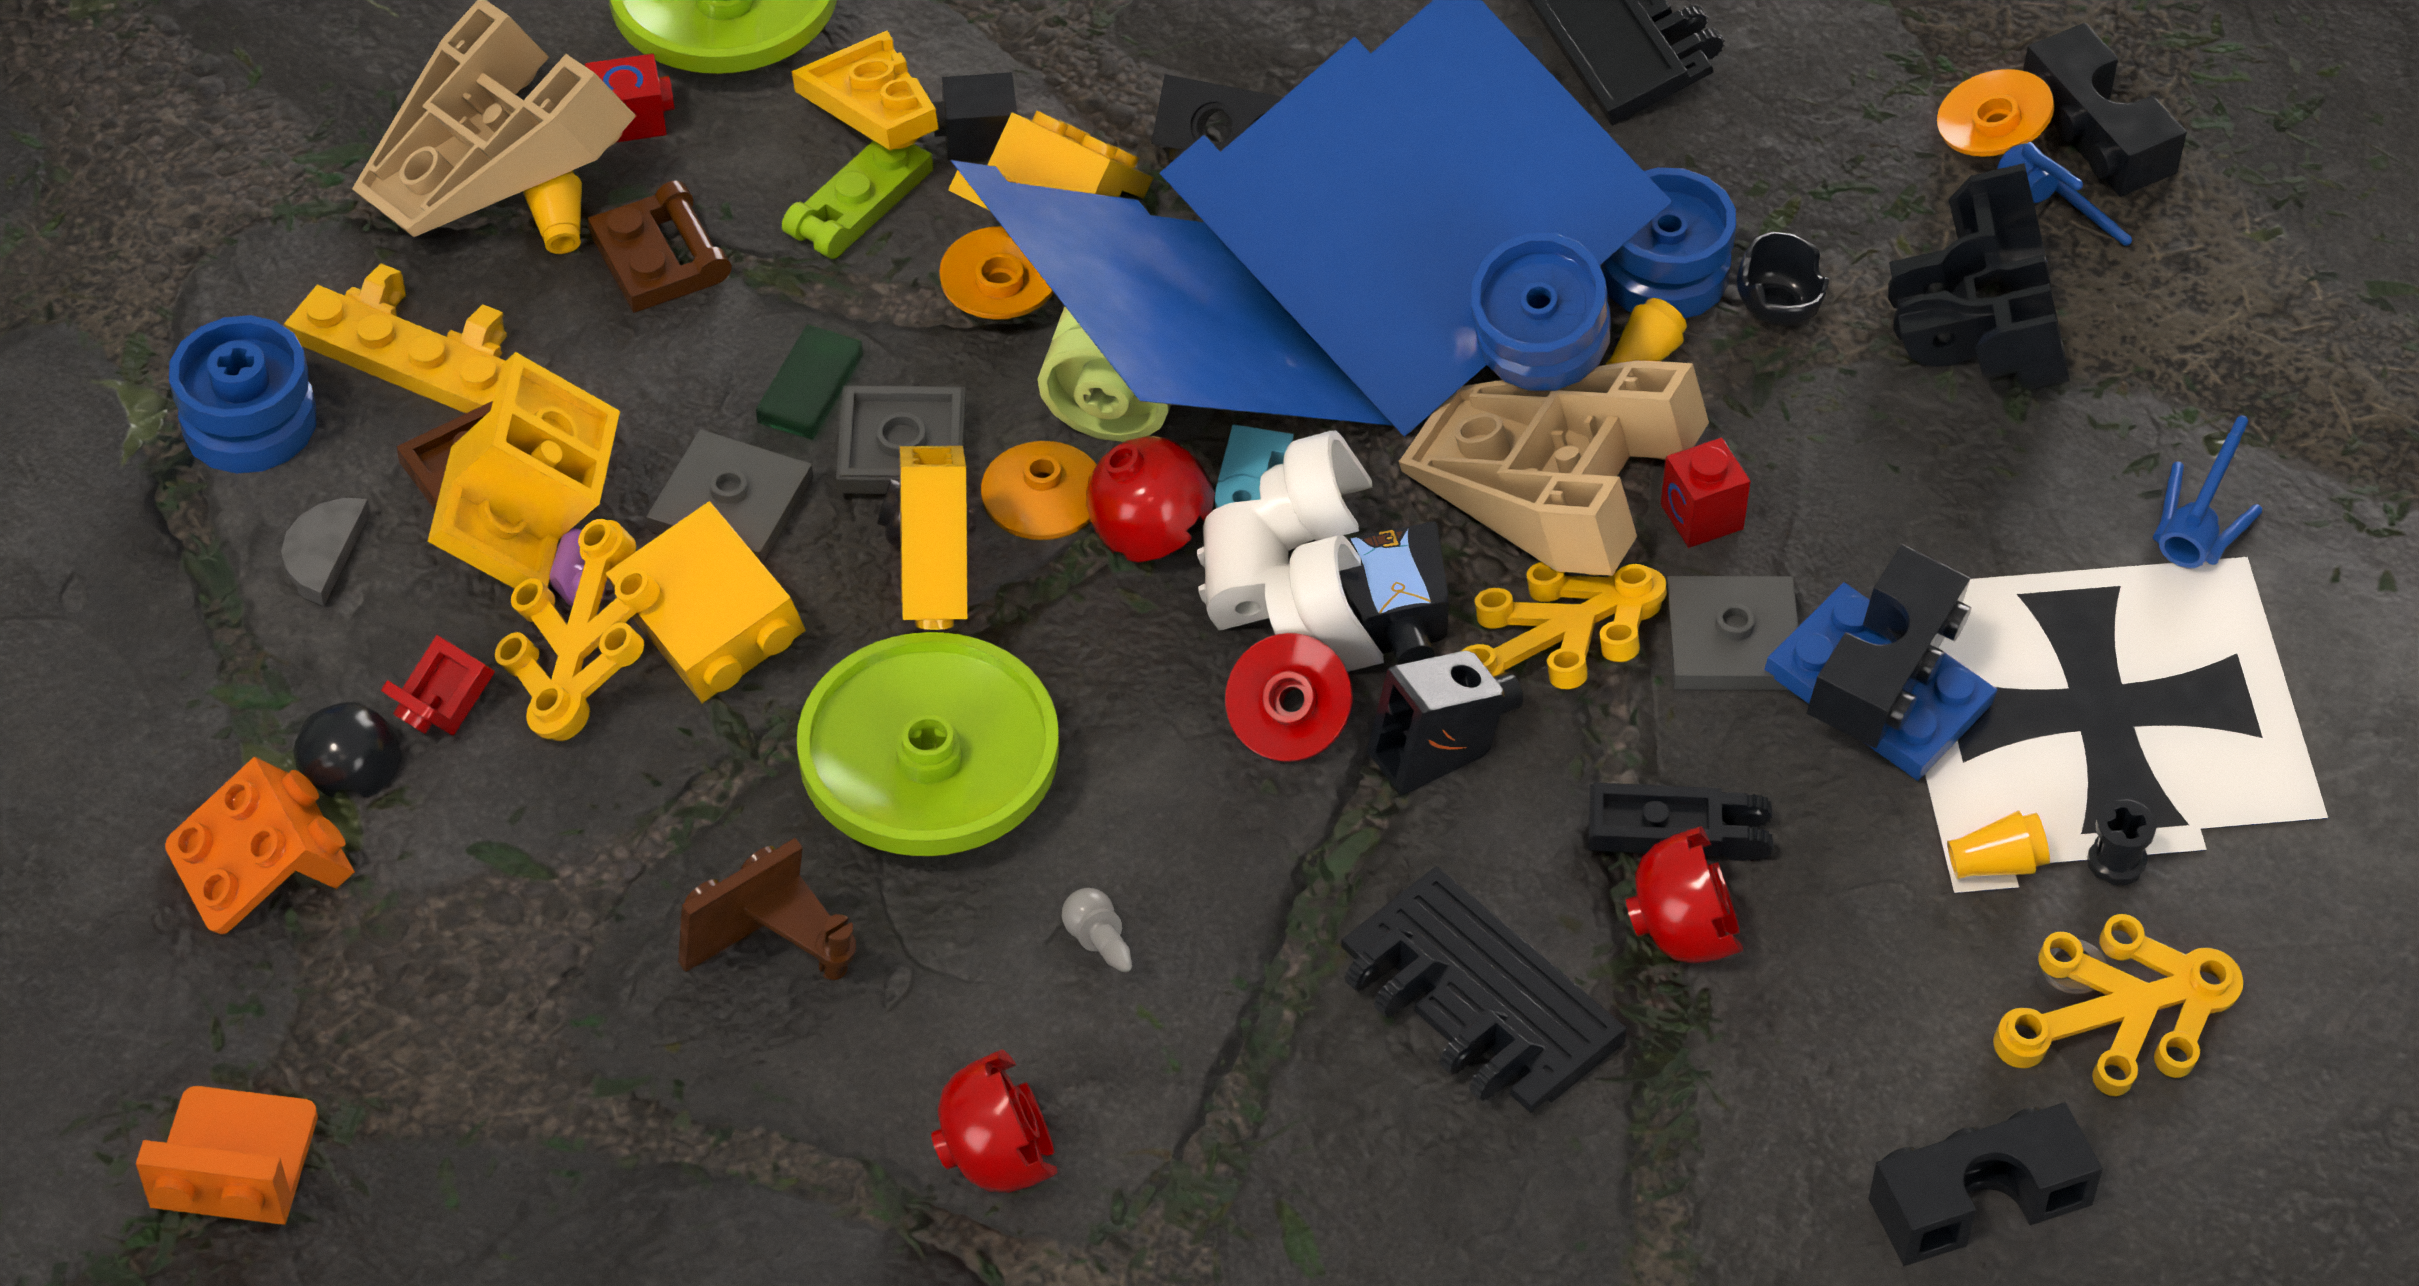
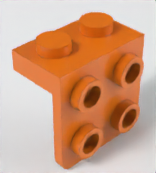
[165,757,355,935]
[135,1086,318,1225]

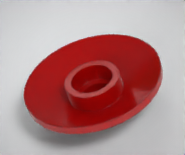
[1225,633,1353,762]

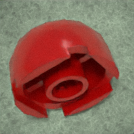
[1086,435,1215,562]
[1626,826,1743,964]
[931,1049,1057,1193]

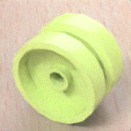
[1037,307,1171,442]

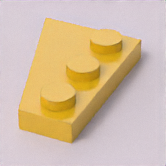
[791,31,939,150]

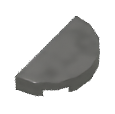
[281,498,370,606]

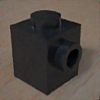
[932,72,1018,160]

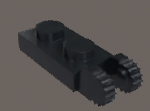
[1588,782,1773,861]

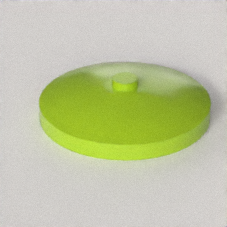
[609,0,837,74]
[797,632,1059,856]

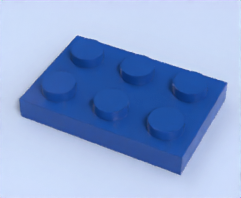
[1764,582,1998,781]

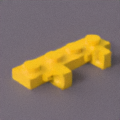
[284,263,507,413]

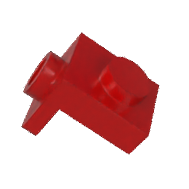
[380,635,495,736]

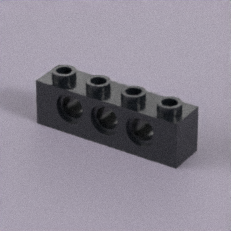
[1151,74,1283,161]

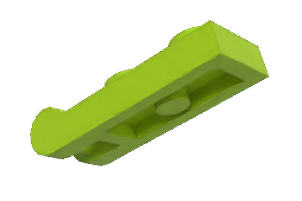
[782,141,933,259]

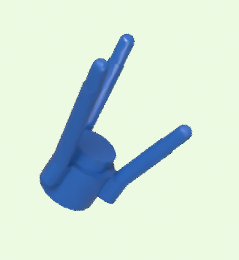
[1997,142,2132,260]
[2153,415,2262,568]

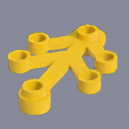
[495,519,660,741]
[1462,562,1667,689]
[1993,914,2243,1096]

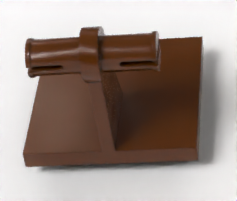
[678,838,856,980]

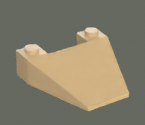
[352,0,636,237]
[1399,360,1709,576]

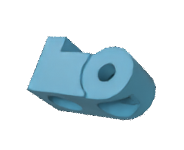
[1215,424,1294,508]

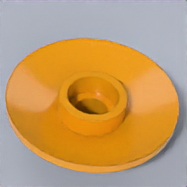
[1937,69,2054,157]
[939,226,1054,320]
[981,441,1097,540]

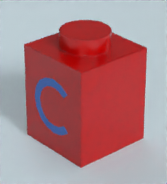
[584,53,675,143]
[1660,437,1751,548]

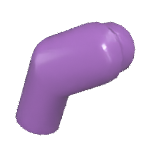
[549,528,607,607]

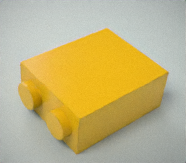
[900,446,967,630]
[606,501,806,704]

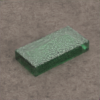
[756,324,863,440]

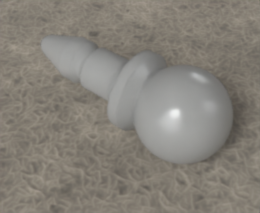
[1062,888,1132,973]

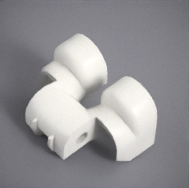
[1197,430,1384,672]

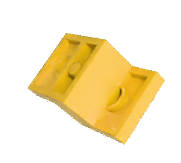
[948,110,1154,211]
[427,352,620,589]

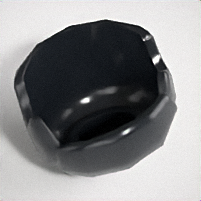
[1736,231,1829,326]
[293,702,402,798]

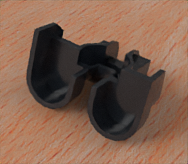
[1887,163,2070,389]

